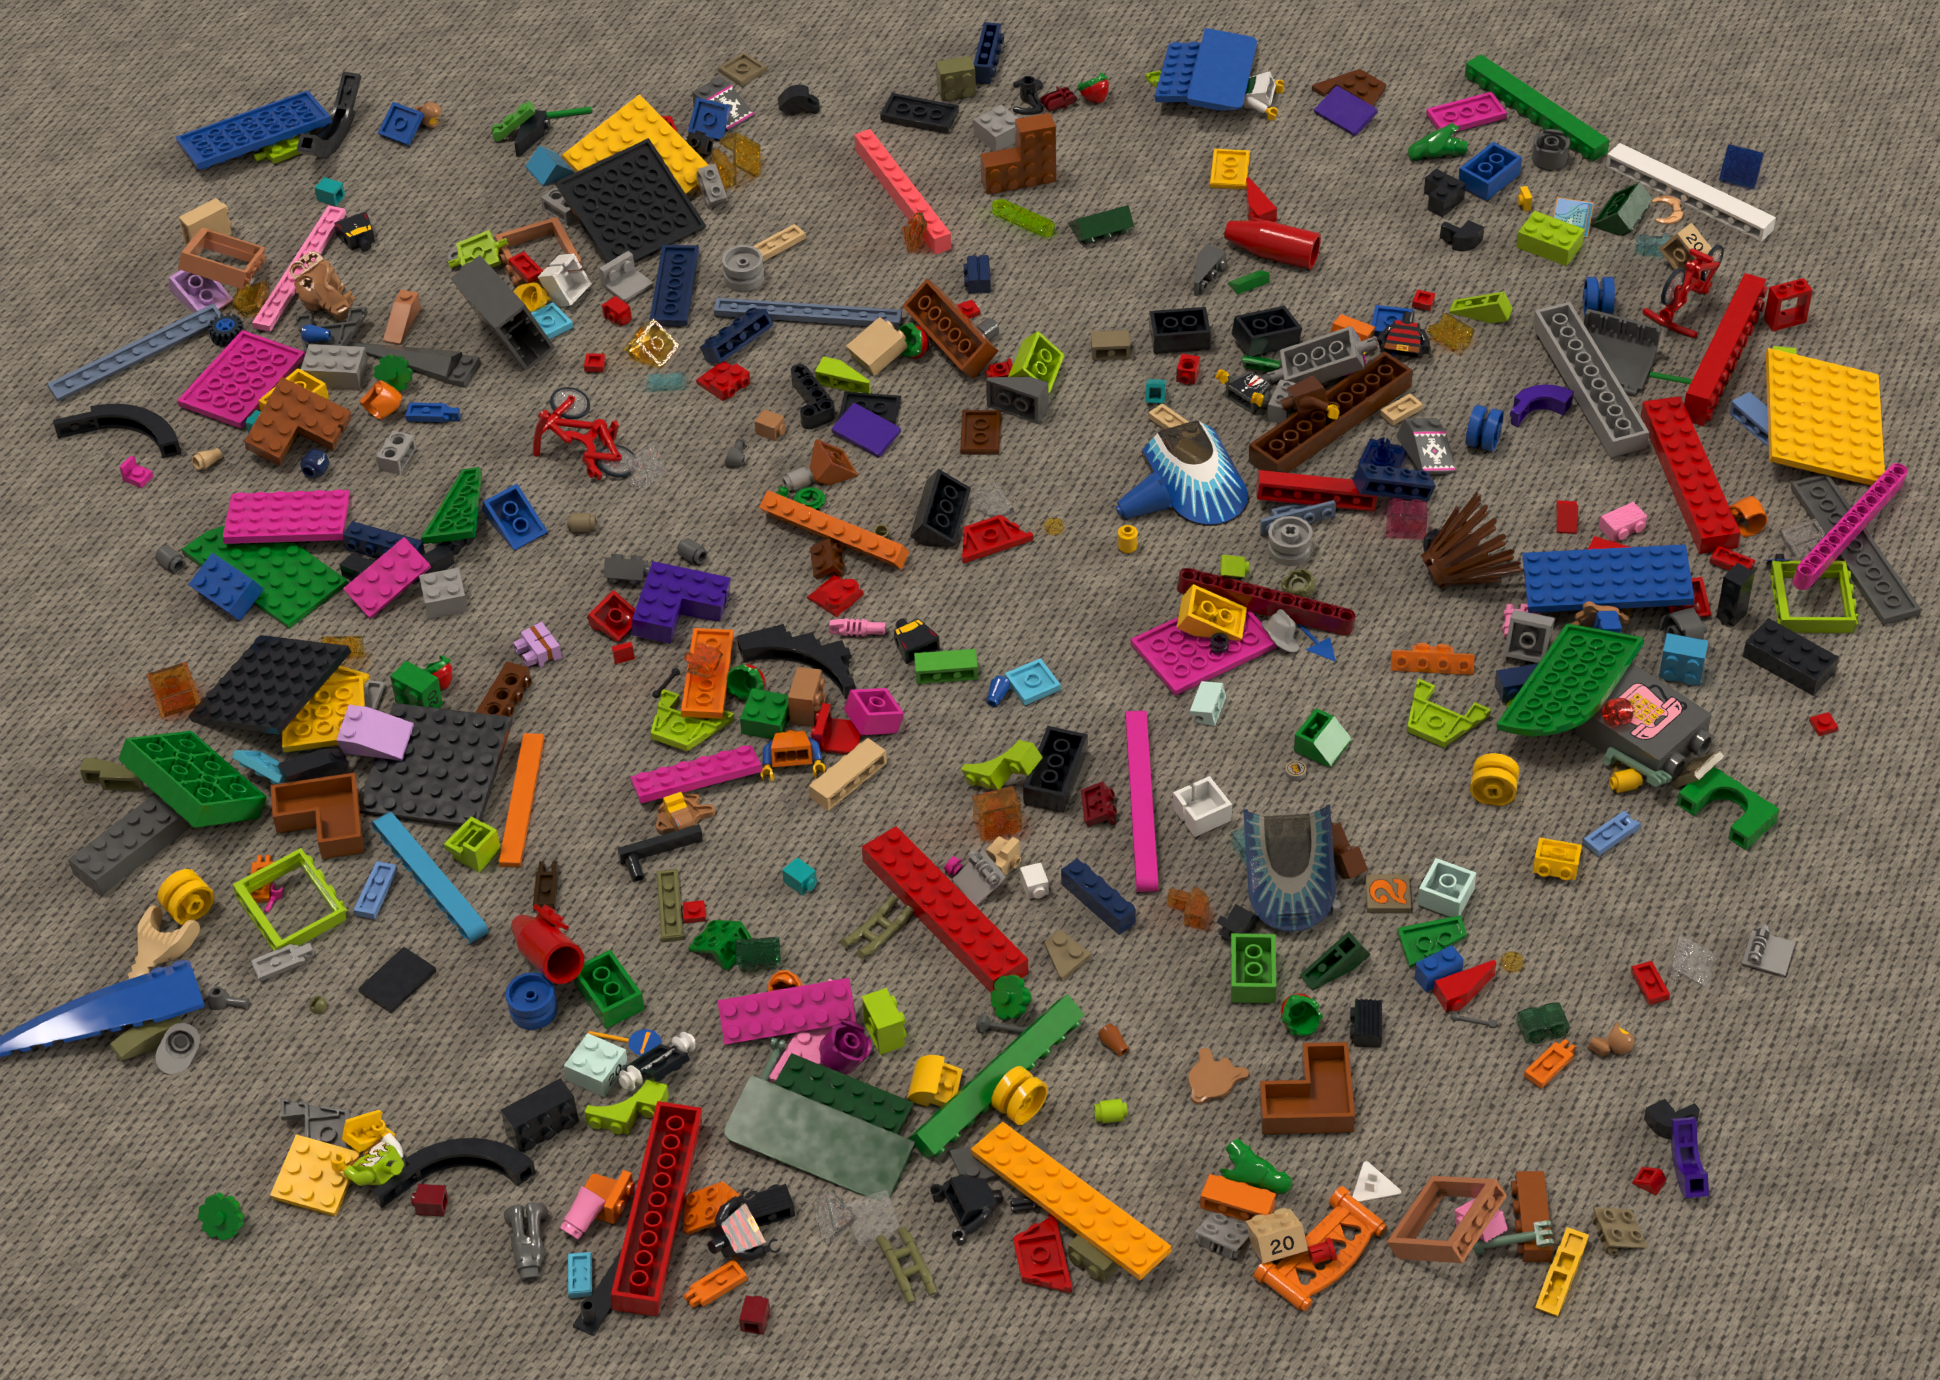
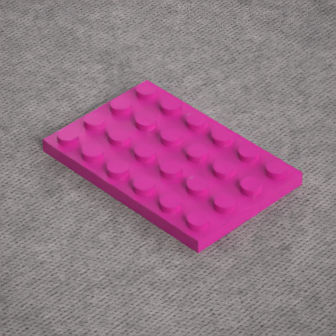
[177,330,305,429]
[223,489,350,544]
[1130,611,1278,696]

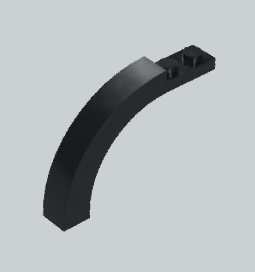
[297,72,362,157]
[53,404,181,458]
[339,538,474,584]
[373,1138,536,1209]

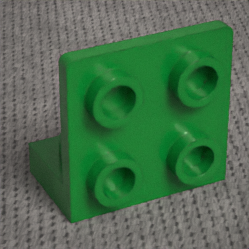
[688,920,754,970]

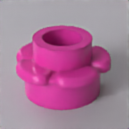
[943,856,963,876]

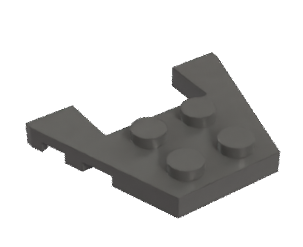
[296,307,368,354]
[280,1098,352,1166]

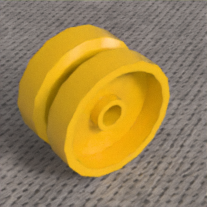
[1470,753,1520,806]
[157,869,215,925]
[991,1066,1048,1125]

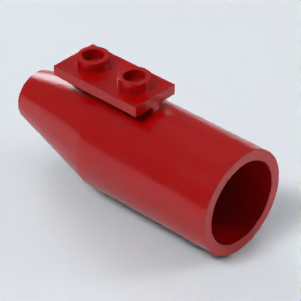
[1224,217,1321,270]
[511,904,584,984]

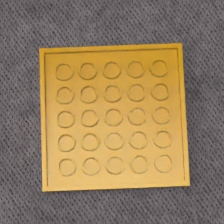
[561,94,709,195]

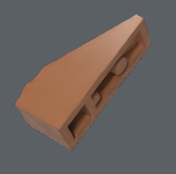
[383,290,421,345]

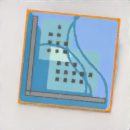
[1553,197,1594,238]

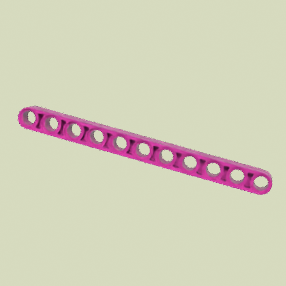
[1792,463,1908,590]
[1125,710,1158,892]

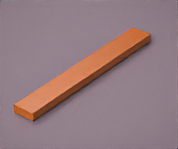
[499,733,545,867]

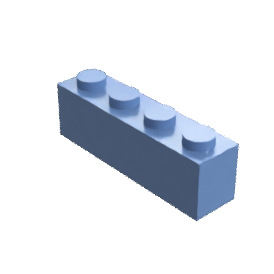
[1729,392,1769,448]

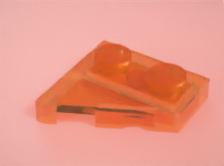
[902,212,927,253]

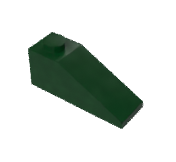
[1300,931,1371,990]

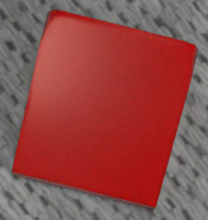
[1632,1167,1667,1196]

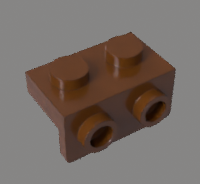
[810,537,845,579]

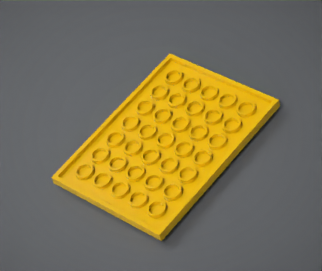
[1765,348,1885,486]

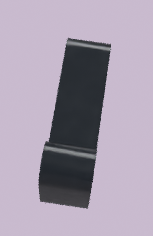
[791,364,835,429]

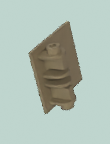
[1592,1207,1648,1256]

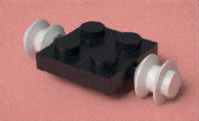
[619,1032,696,1091]

